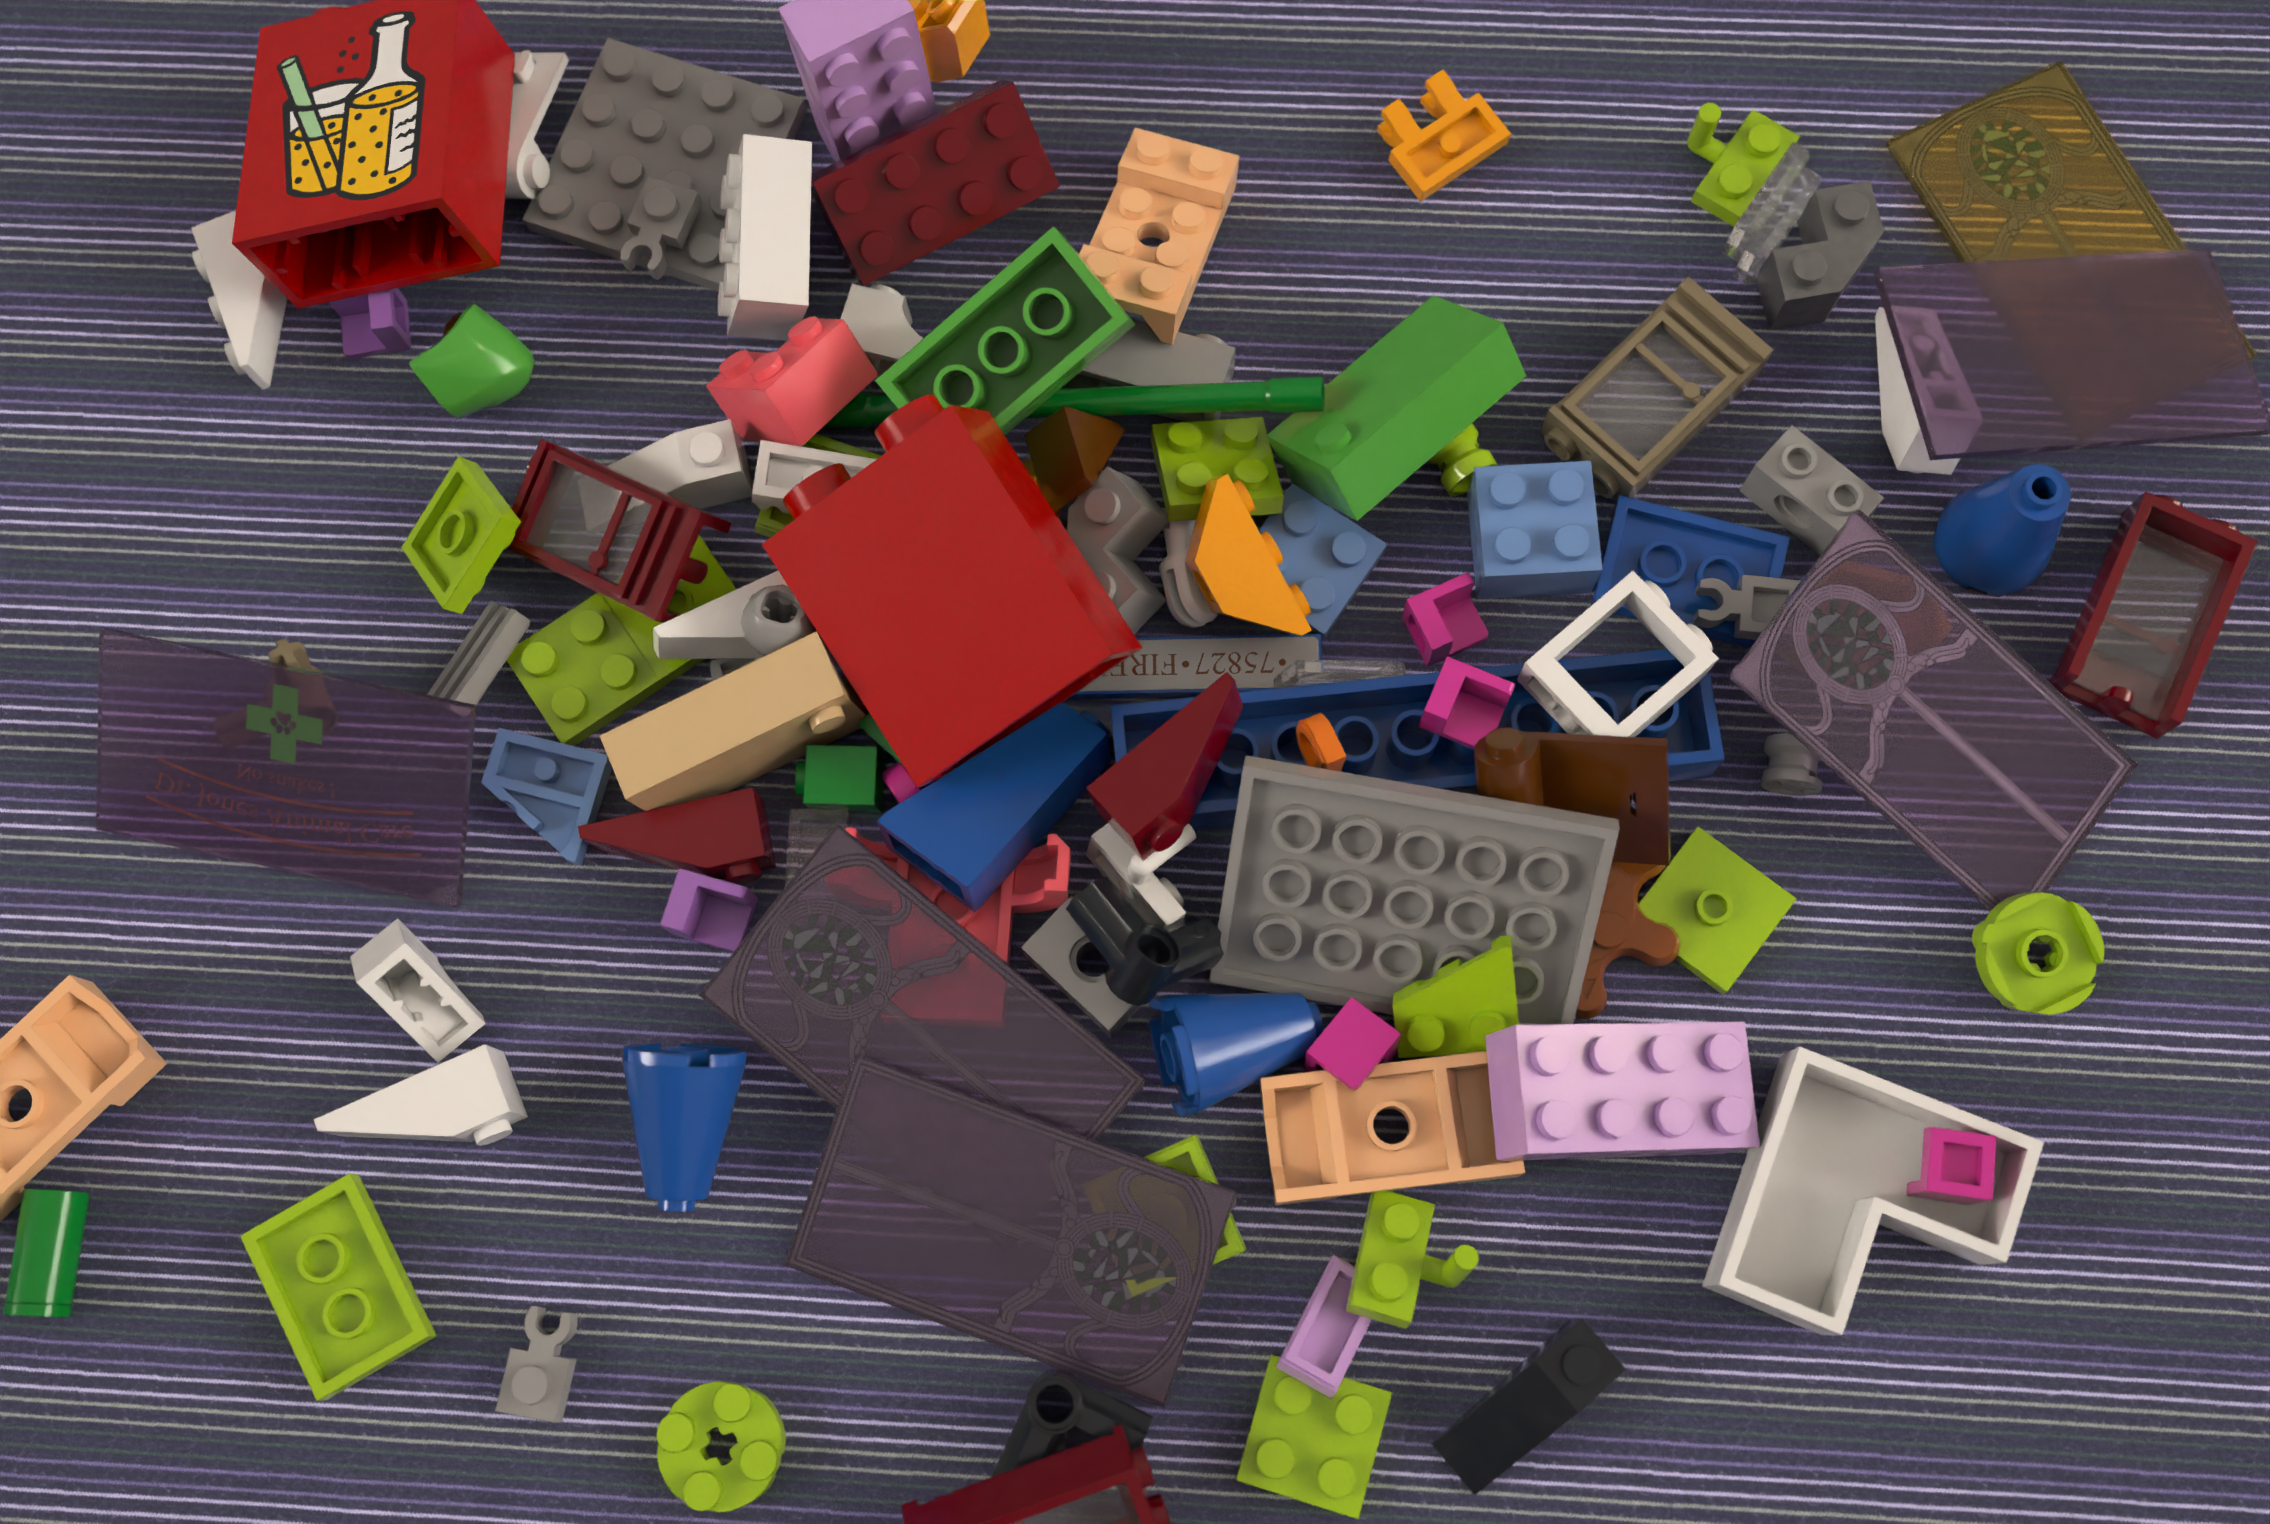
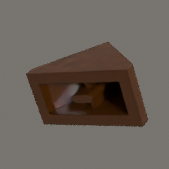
[1024,406,1125,512]

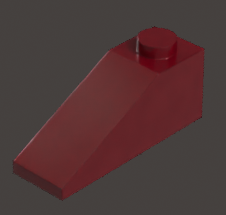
[1086,672,1243,861]
[578,787,776,884]

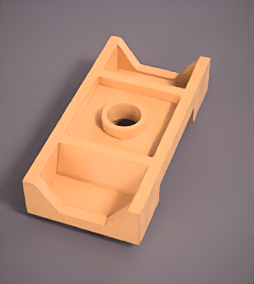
[1079,128,1240,345]
[0,975,167,1222]
[1259,1051,1525,1206]

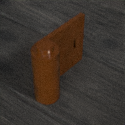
[1474,728,1671,866]

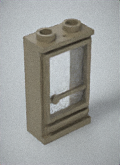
[1540,276,1774,501]

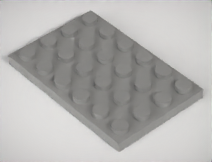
[1209,755,1619,1025]

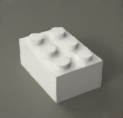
[718,134,812,341]

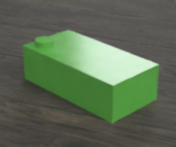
[875,226,1136,435]
[1266,295,1526,521]

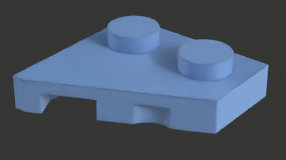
[481,728,612,866]

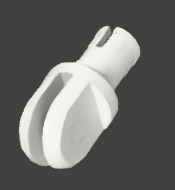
[1159,508,1218,628]

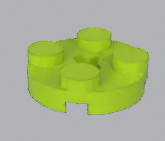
[1972,892,2105,1015]
[656,1381,786,1512]

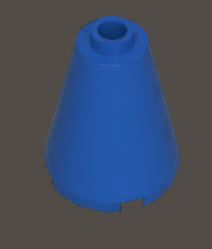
[1933,464,2071,597]
[1149,993,1324,1117]
[622,1043,747,1212]

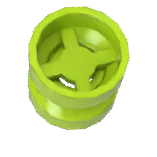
[1428,423,1498,496]

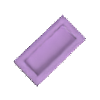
[1276,1255,1372,1399]

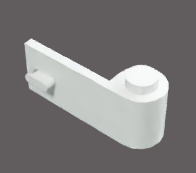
[505,50,569,199]

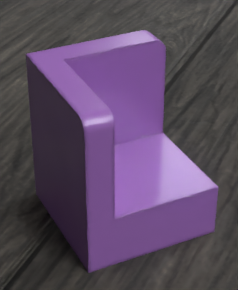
[328,288,411,359]
[660,868,758,953]

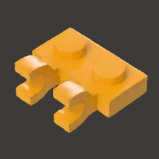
[1377,70,1511,202]

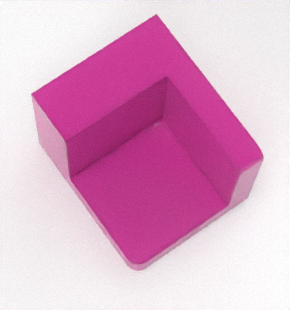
[1402,572,1488,667]
[1419,656,1515,749]
[1305,997,1401,1090]
[1906,1127,1996,1205]

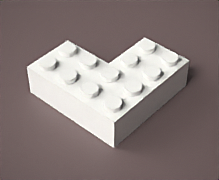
[1702,1046,2044,1335]

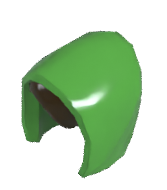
[409,304,535,418]

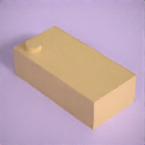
[600,631,869,811]

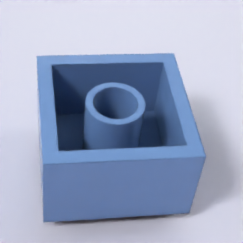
[1467,461,1603,599]

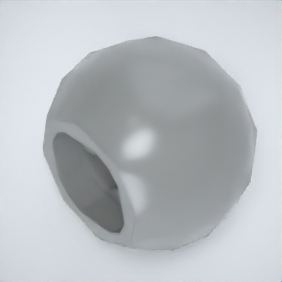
[741,584,817,656]

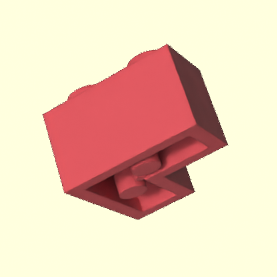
[706,316,879,446]

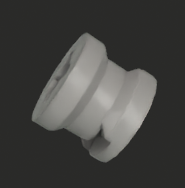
[1760,733,1826,796]

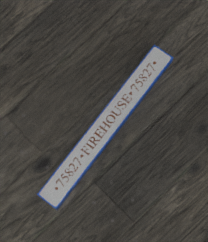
[1067,634,1323,700]

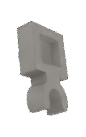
[620,176,703,280]
[1693,575,1801,643]
[495,1306,578,1423]

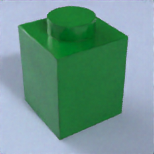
[795,745,886,814]

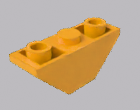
[908,0,990,83]
[1185,474,1312,636]

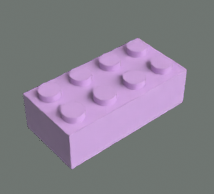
[778,0,937,162]
[1485,1022,1760,1161]

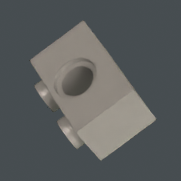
[1739,425,1884,555]
[1021,896,1142,1038]

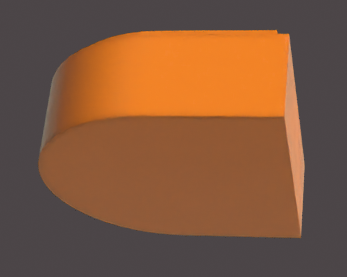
[1296,713,1347,772]

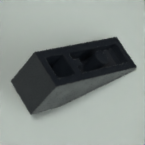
[1431,1319,1626,1495]

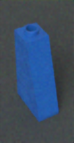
[877,702,1111,913]

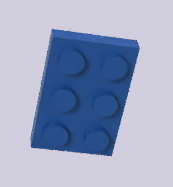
[1590,495,1790,648]

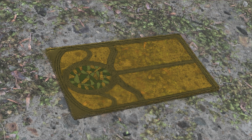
[1886,61,2257,443]

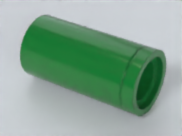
[3,1189,90,1318]

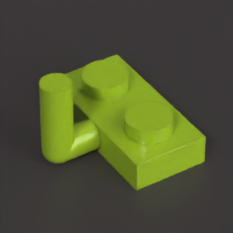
[1687,103,1800,229]
[1346,1191,1479,1329]

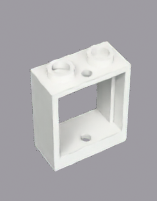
[1517,571,1719,737]

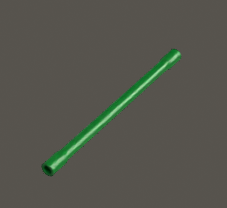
[822,376,1325,428]

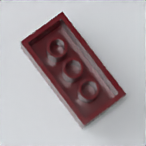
[811,80,1061,286]

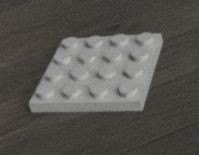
[522,38,807,292]

